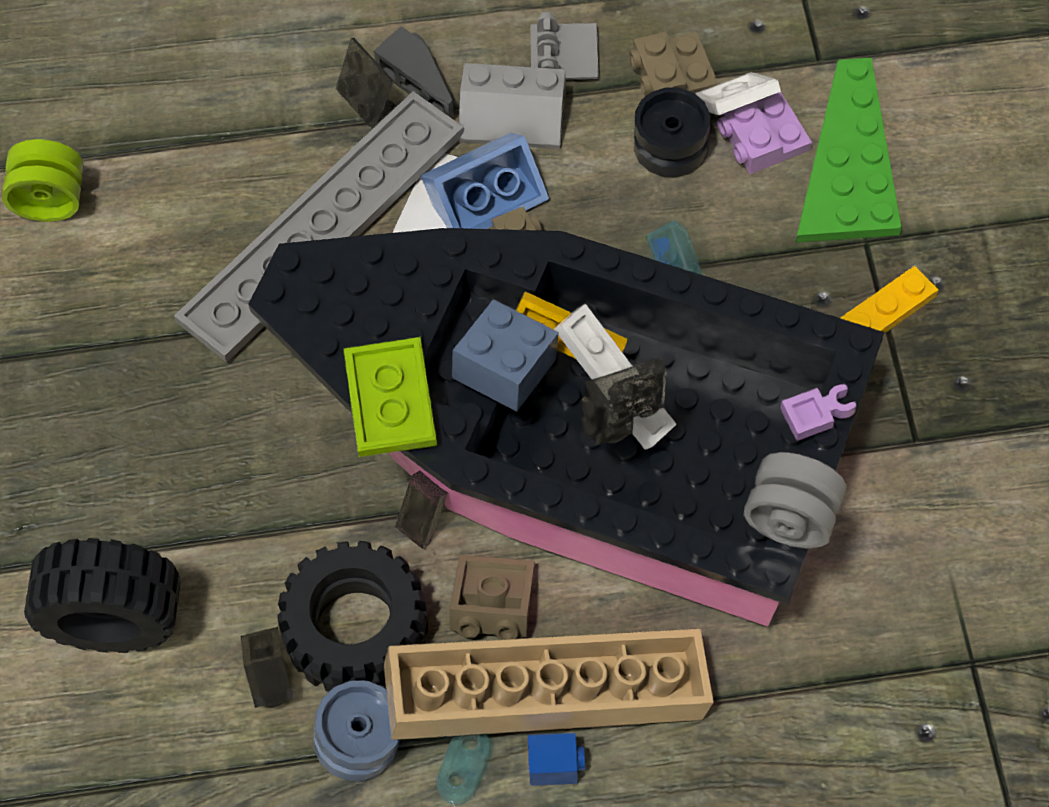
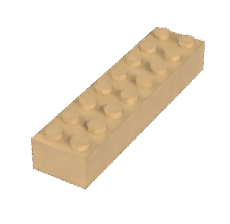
[384,629,713,740]

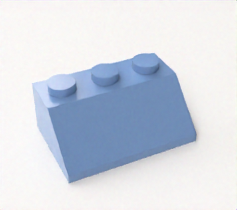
[420,132,549,229]

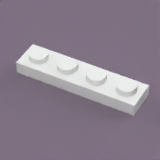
[554,304,676,449]

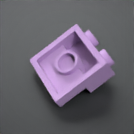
[717,92,812,174]

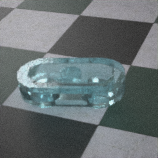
[436,734,490,805]

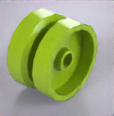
[2,139,84,222]

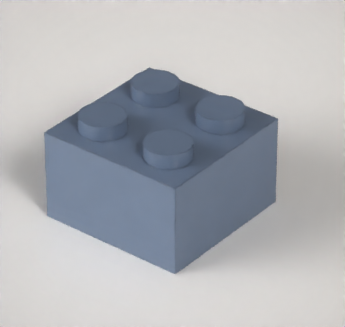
[452,299,559,411]

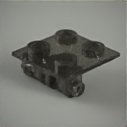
[336,37,396,129]

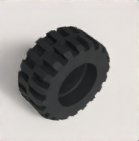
[24,538,181,653]
[277,541,428,692]

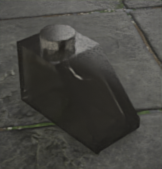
[241,626,293,708]

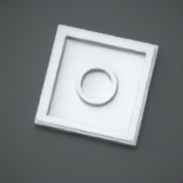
[695,72,781,115]

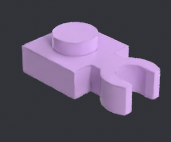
[780,384,857,441]

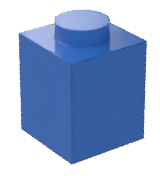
[528,733,585,786]

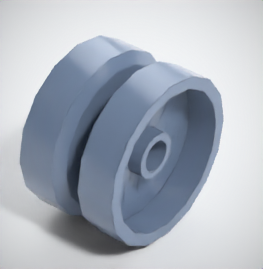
[313,681,400,781]

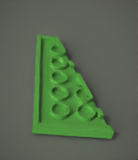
[796,57,902,243]

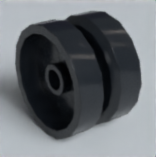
[634,87,710,177]

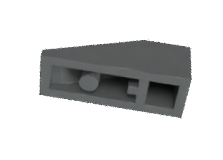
[374,26,454,120]

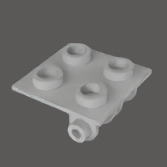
[530,12,598,80]

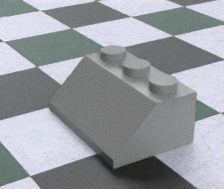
[458,63,566,149]

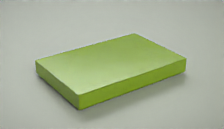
[344,337,437,457]

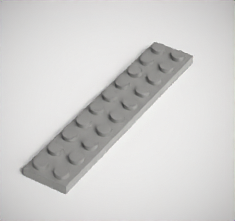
[174,91,464,363]

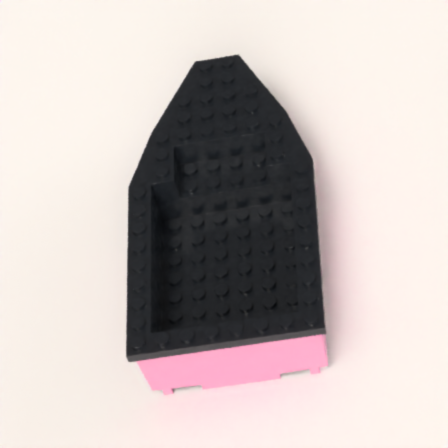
[248,228,885,627]

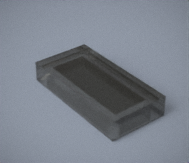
[395,470,448,549]

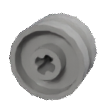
[744,452,847,548]

